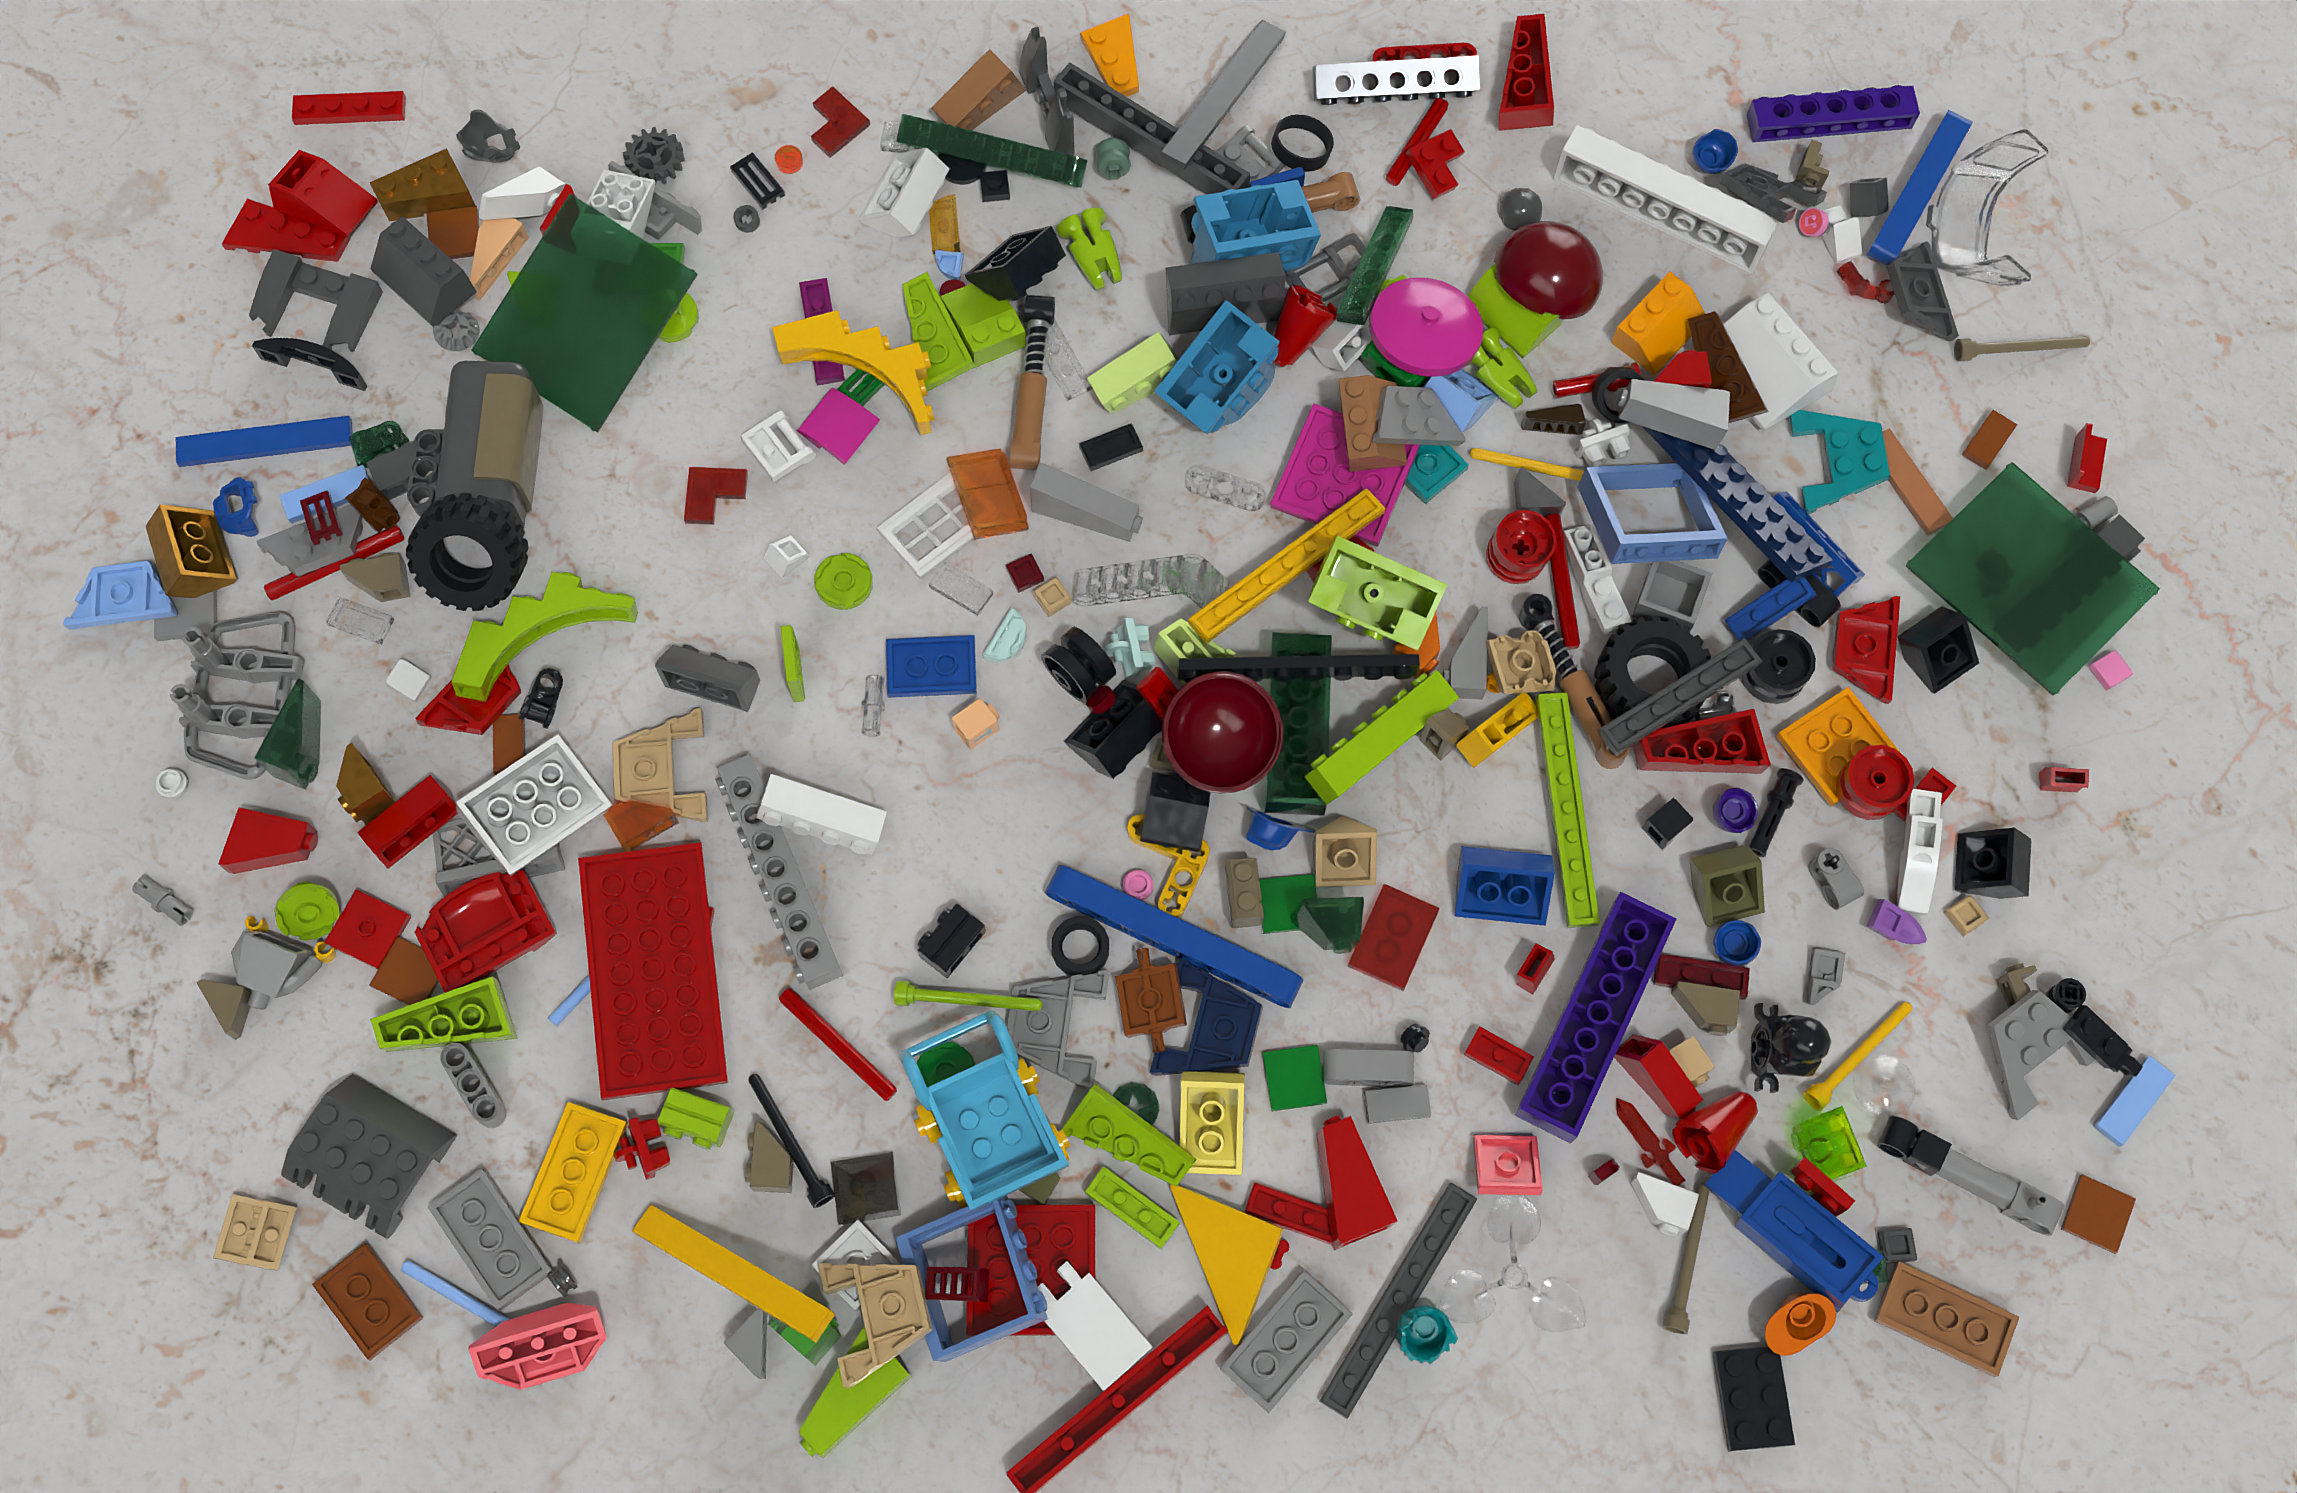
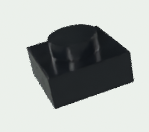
[980,170,1010,202]

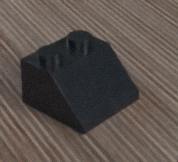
[1897,606,1979,694]
[1140,772,1211,852]
[1955,827,2031,899]

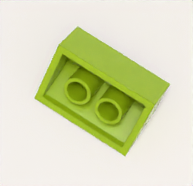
[1467,264,1563,359]

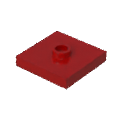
[324,889,412,970]

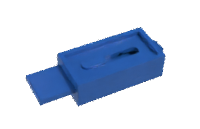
[1704,1150,1884,1313]

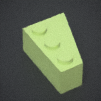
[1087,332,1179,413]
[1153,618,1236,685]

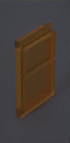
[946,448,1029,540]

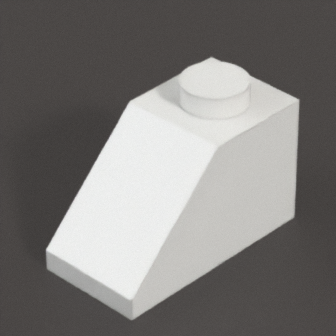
[1631,1172,1699,1236]

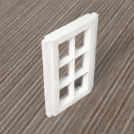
[877,467,1001,579]

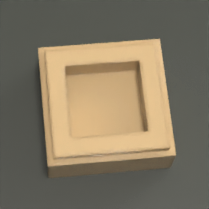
[1032,576,1073,618]
[1944,894,1990,937]

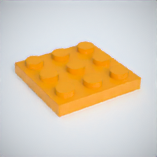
[1776,687,1902,807]

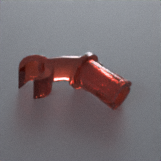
[1837,261,1895,304]

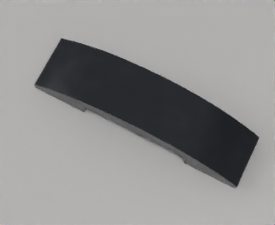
[252,338,367,391]

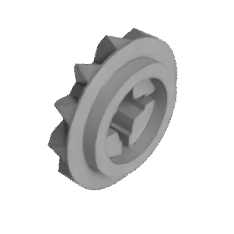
[433,308,480,351]

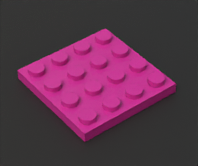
[1270,403,1420,547]

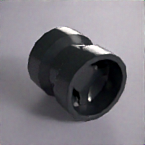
[2046,978,2086,1014]

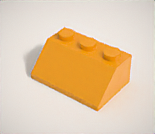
[1611,271,1705,376]

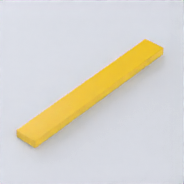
[1188,488,1386,644]
[632,1205,835,1343]

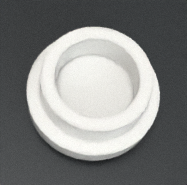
[156,769,188,799]

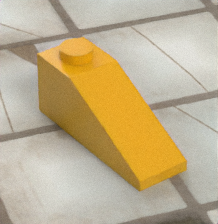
[1455,692,1538,768]

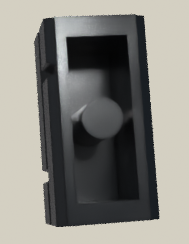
[917,904,986,979]

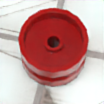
[1836,745,1915,820]

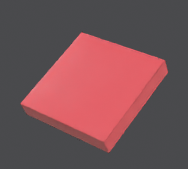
[1473,1135,1543,1195]

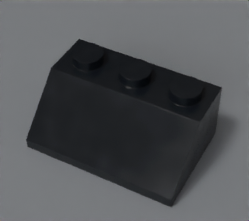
[965,226,1066,301]
[1064,680,1162,779]

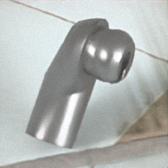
[1695,691,1734,721]

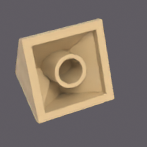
[1312,816,1377,887]

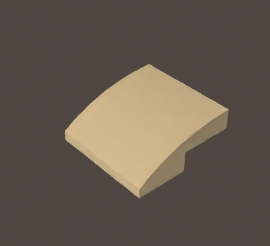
[213,1194,297,1271]

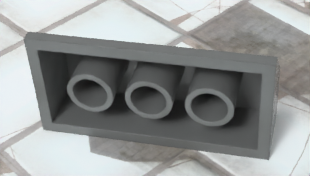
[370,216,477,327]

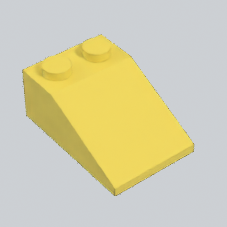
[1180,1071,1245,1175]

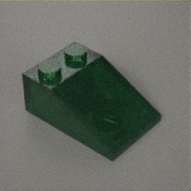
[254,678,321,790]

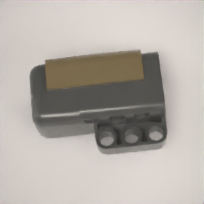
[407,360,543,528]

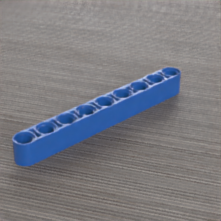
[1045,865,1304,1008]

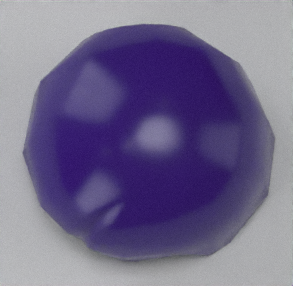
[1712,788,1758,833]

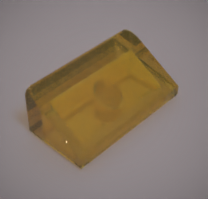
[929,194,960,254]

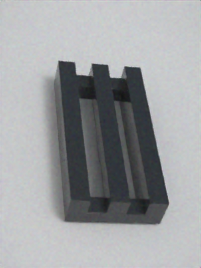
[730,152,785,210]

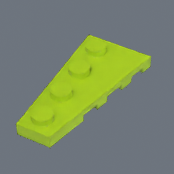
[1062,1083,1196,1187]

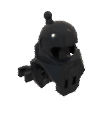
[1750,1003,1831,1093]

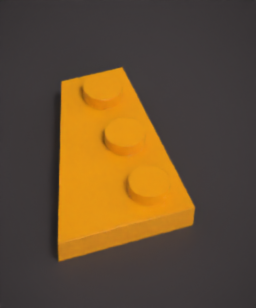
[1080,13,1139,97]

